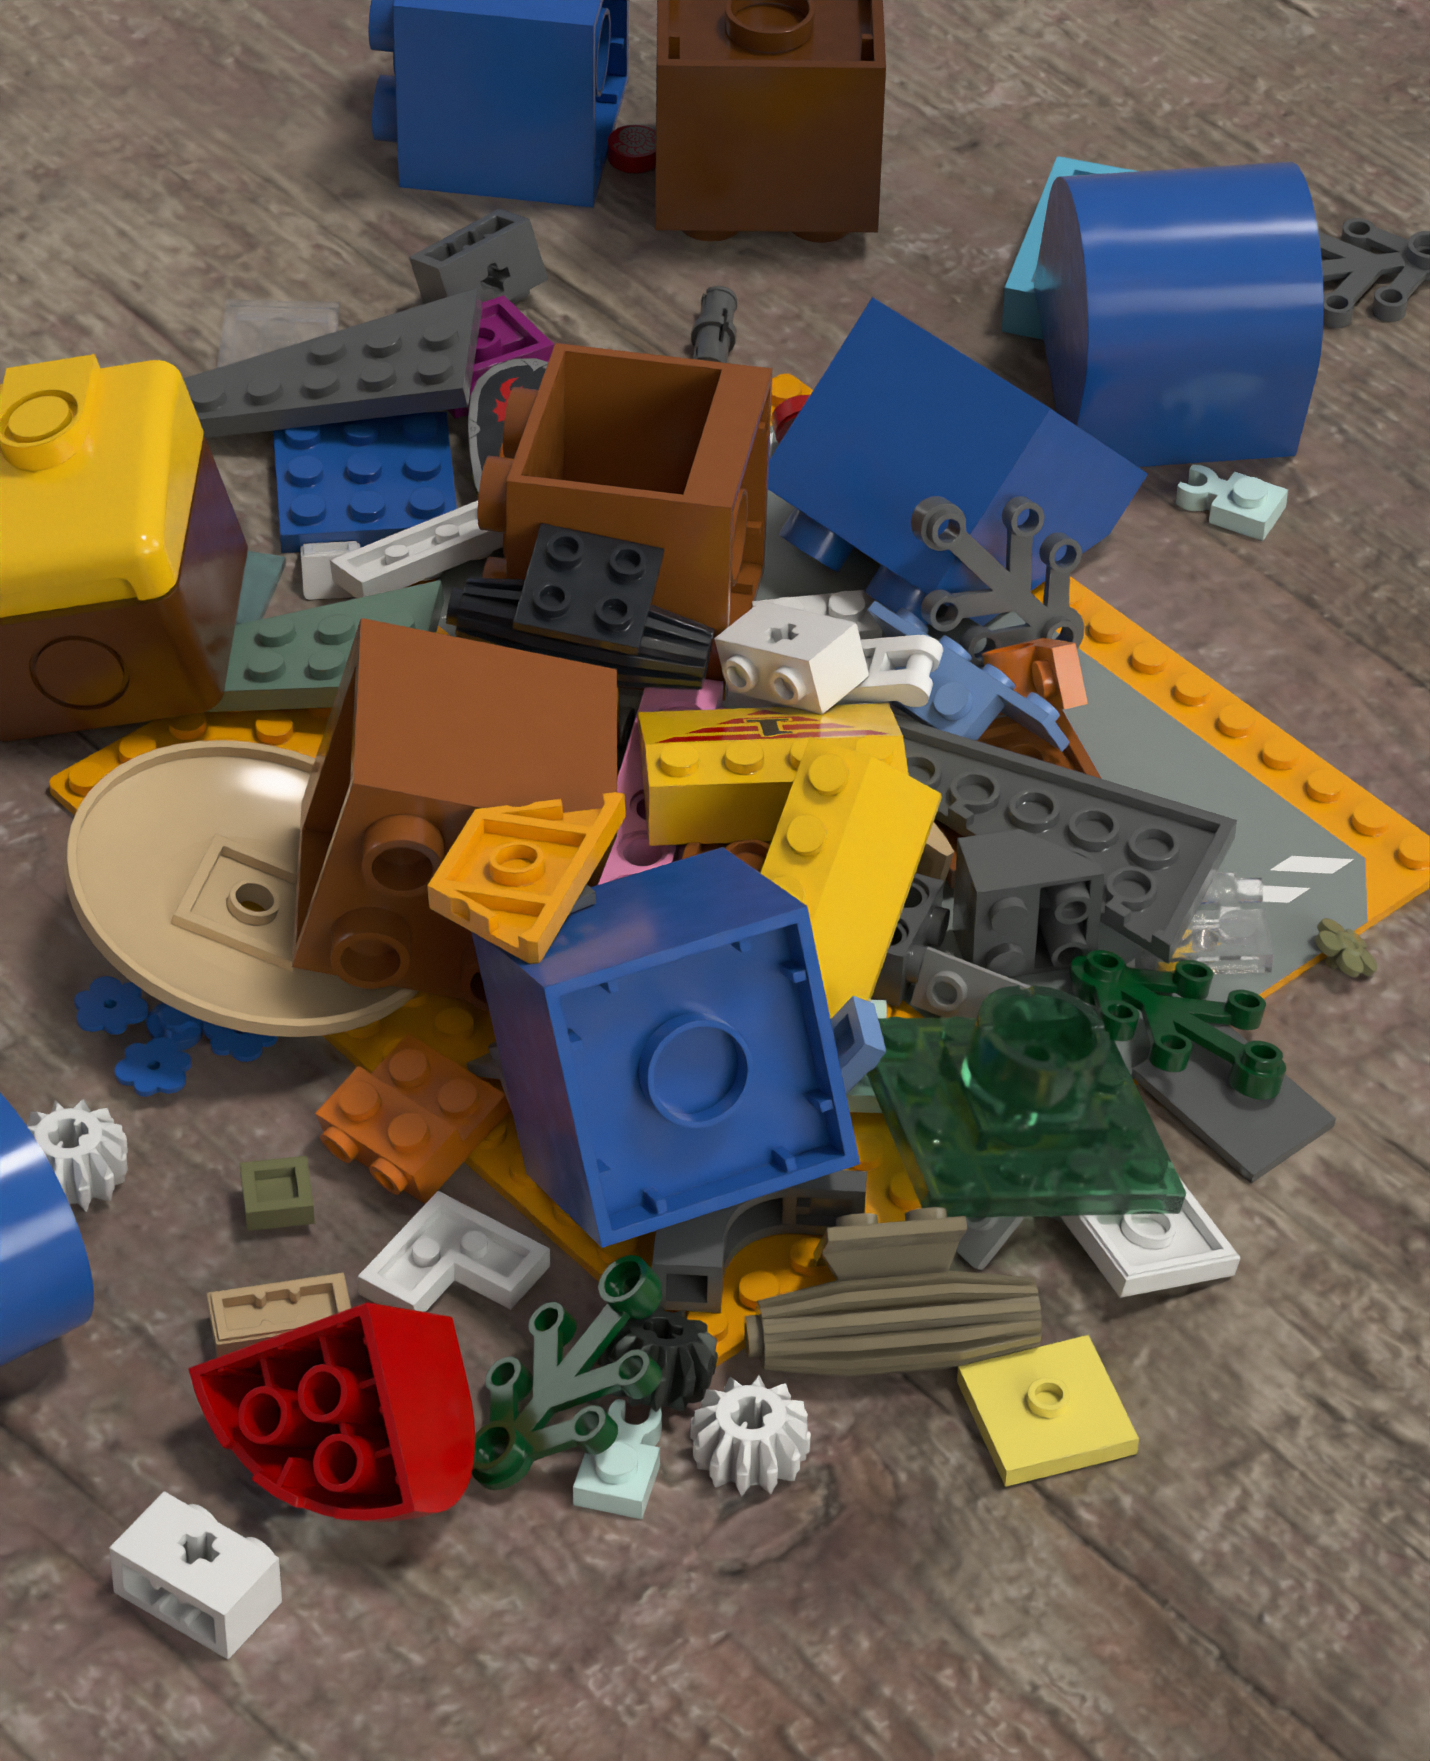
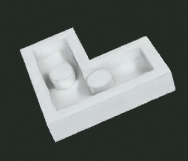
[358,1191,550,1312]

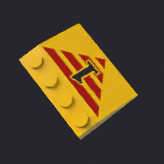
[638,703,909,846]

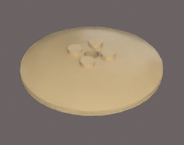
[64,740,419,1037]

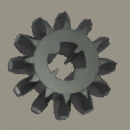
[597,1305,718,1412]

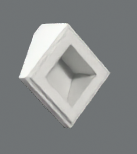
[300,541,360,600]

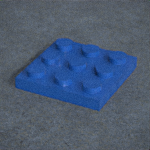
[273,412,457,553]

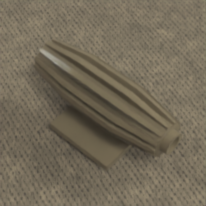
[744,1207,1042,1377]

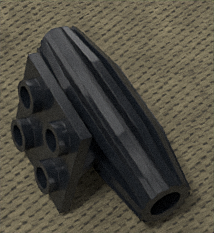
[446,523,715,690]

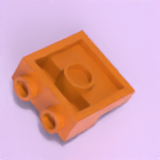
[315,1033,511,1204]

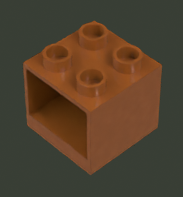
[477,343,773,701]
[292,618,617,1012]

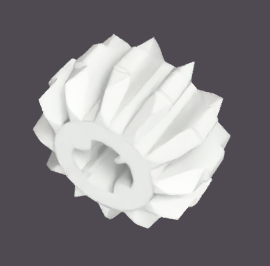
[27,1099,128,1212]
[690,1374,811,1497]

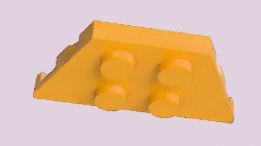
[427,792,626,964]

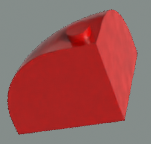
[188,1302,475,1522]

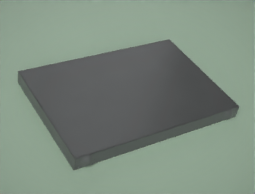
[1131,1022,1336,1183]

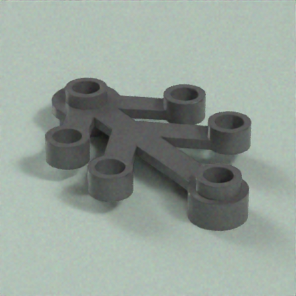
[1318,218,1430,328]
[911,496,1084,667]

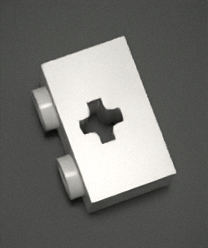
[714,601,869,714]
[109,1491,282,1660]

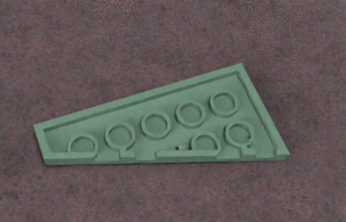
[206,580,444,712]

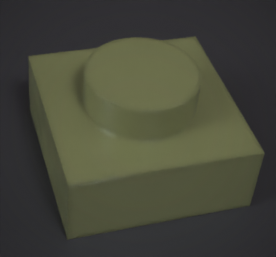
[239,1156,315,1231]

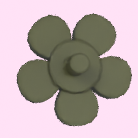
[1315,918,1377,978]

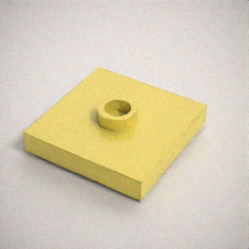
[957,1335,1139,1487]

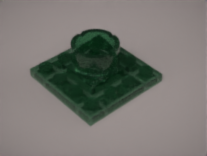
[866,985,1187,1218]

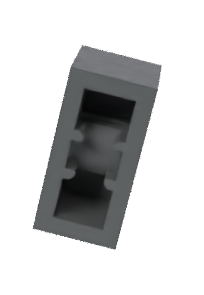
[409,208,548,304]

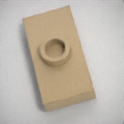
[207,1273,351,1357]

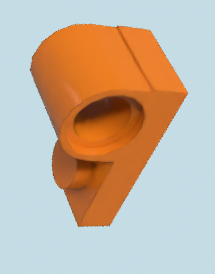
[982,638,1088,715]

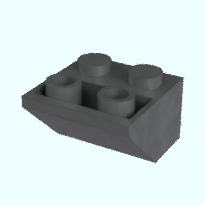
[952,829,1104,978]

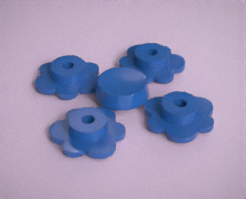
[74,976,278,1097]

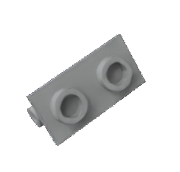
[910,946,1053,1050]

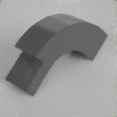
[652,1170,867,1313]

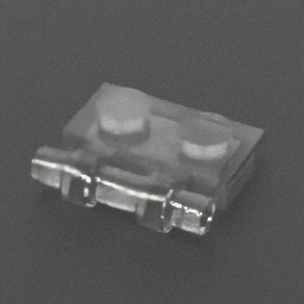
[1138,872,1274,974]

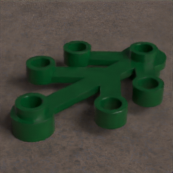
[1069,950,1286,1100]
[472,1255,662,1490]

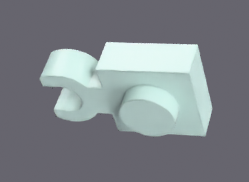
[1176,465,1288,541]
[573,1399,662,1519]

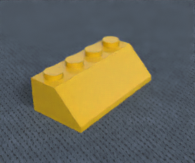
[761,737,942,1019]

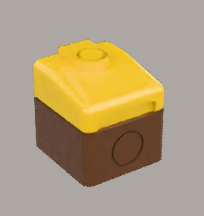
[0,354,248,741]

